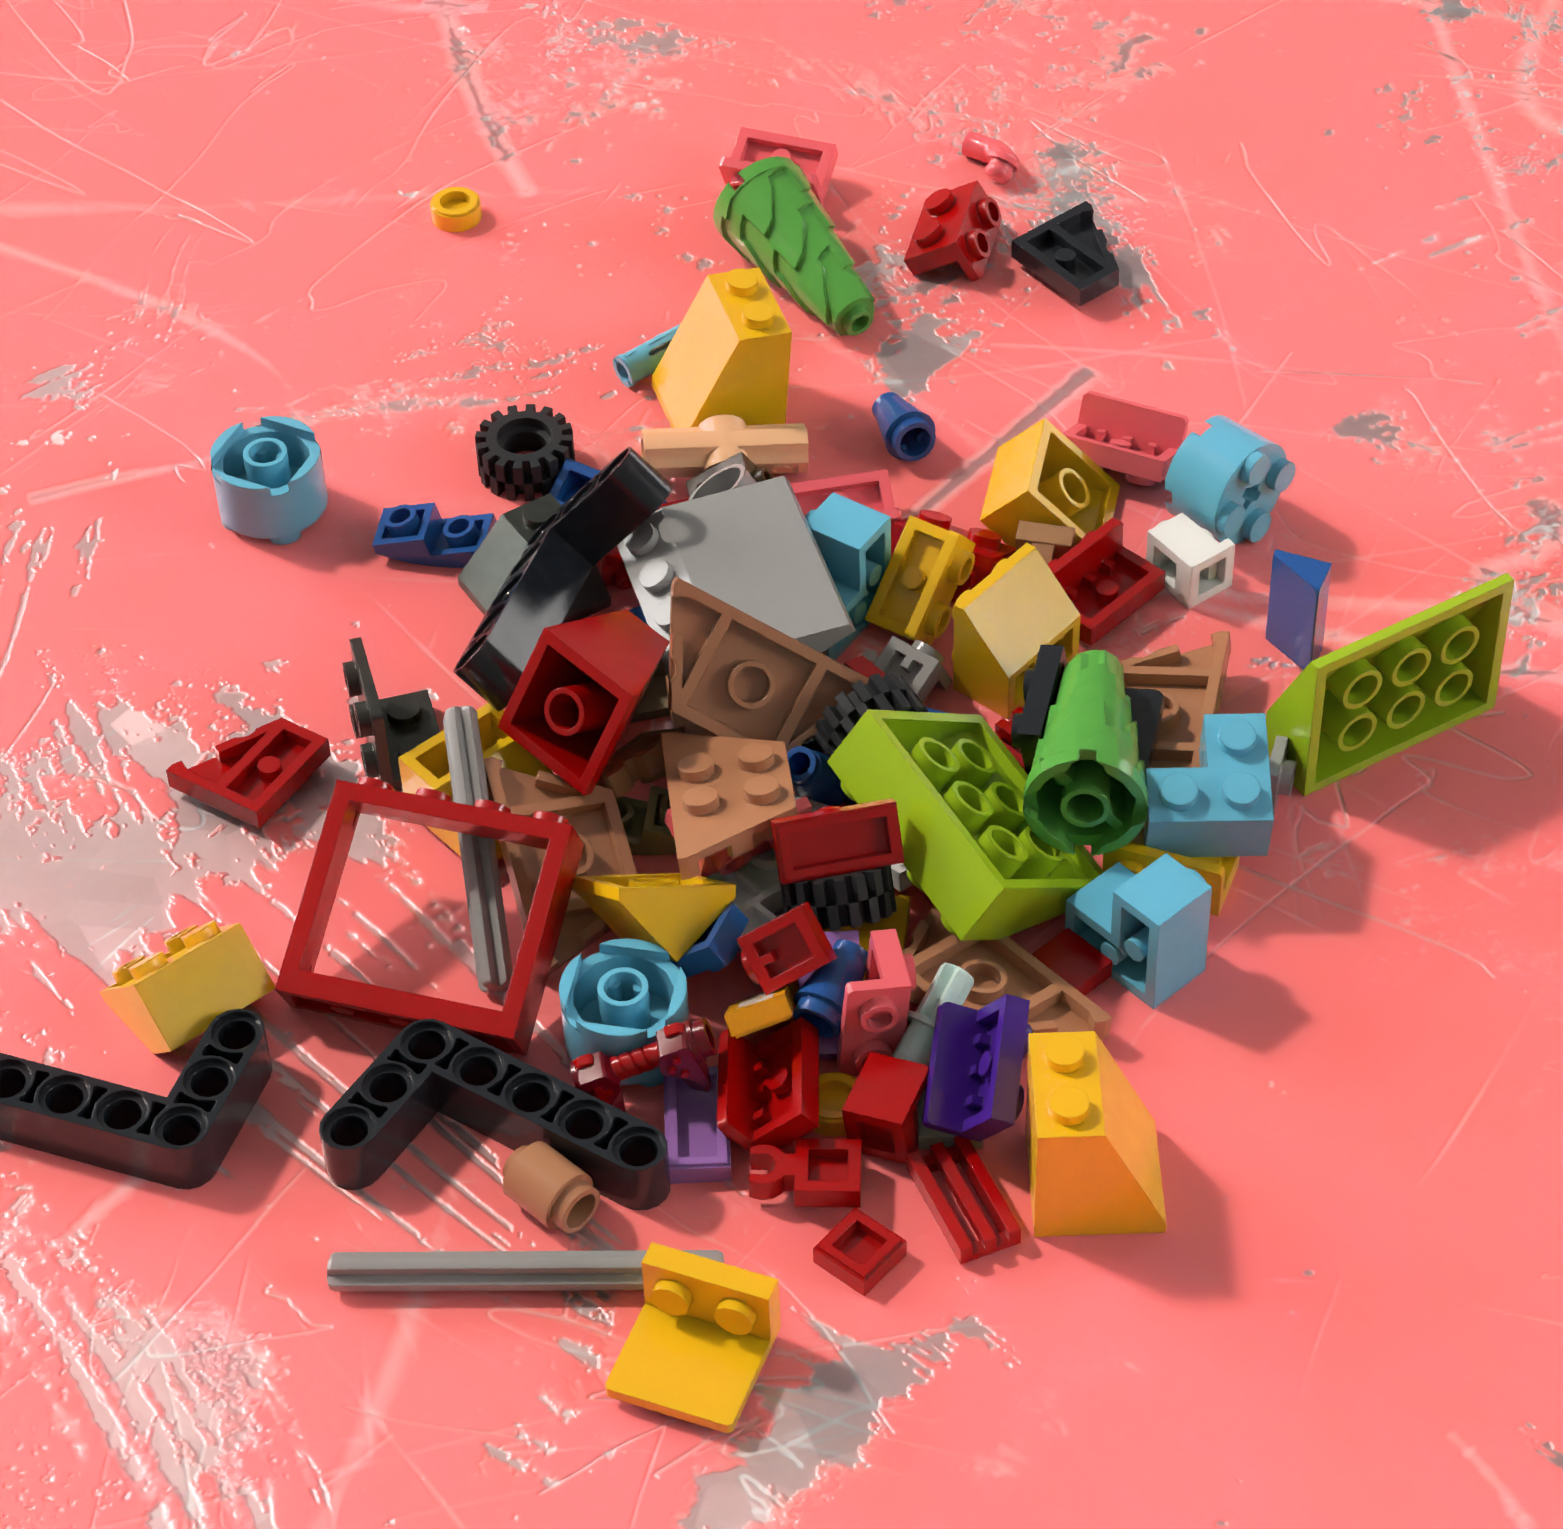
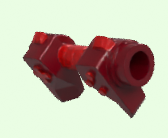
[570,1018,717,1112]

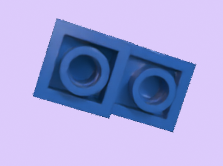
[372,502,497,568]

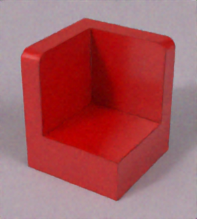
[842,1052,929,1164]

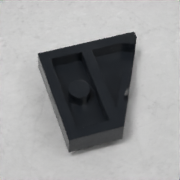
[1011,201,1119,306]

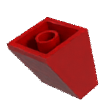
[497,609,670,796]

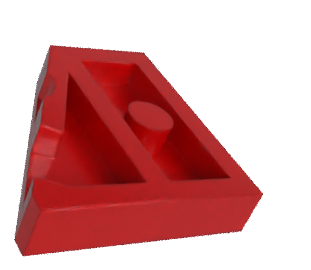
[166,717,331,829]

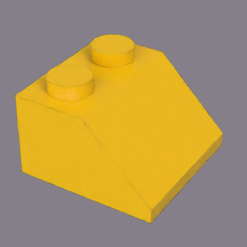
[980,418,1120,548]

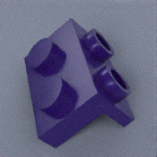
[922,994,1032,1142]

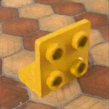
[605,1242,781,1433]

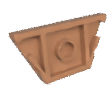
[668,577,869,752]
[1120,631,1232,768]
[661,732,798,880]
[484,757,637,976]
[902,903,1113,1040]

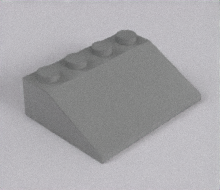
[617,476,856,679]

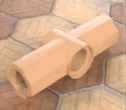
[640,414,809,478]

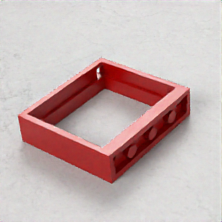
[274,777,584,1056]

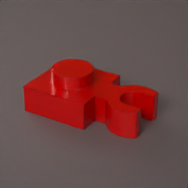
[748,1139,862,1208]

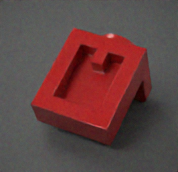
[737,901,837,995]

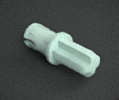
[892,963,974,1068]

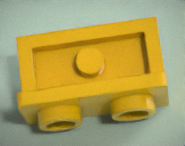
[864,515,976,646]

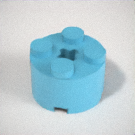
[1164,415,1296,544]
[210,416,328,545]
[559,938,689,1087]

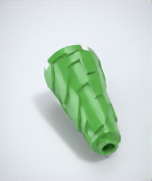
[713,156,875,336]
[1023,650,1148,856]

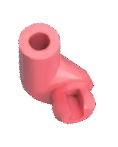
[961,131,1019,184]

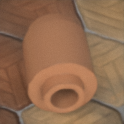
[502,1141,600,1234]

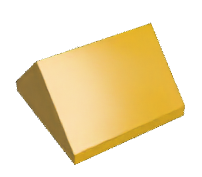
[572,873,736,962]

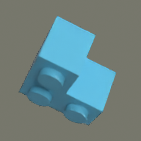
[805,492,891,660]
[1143,713,1274,857]
[1065,853,1212,1009]

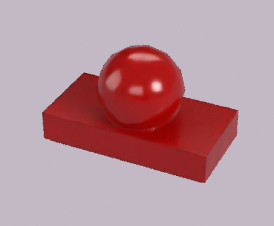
[770,798,905,884]

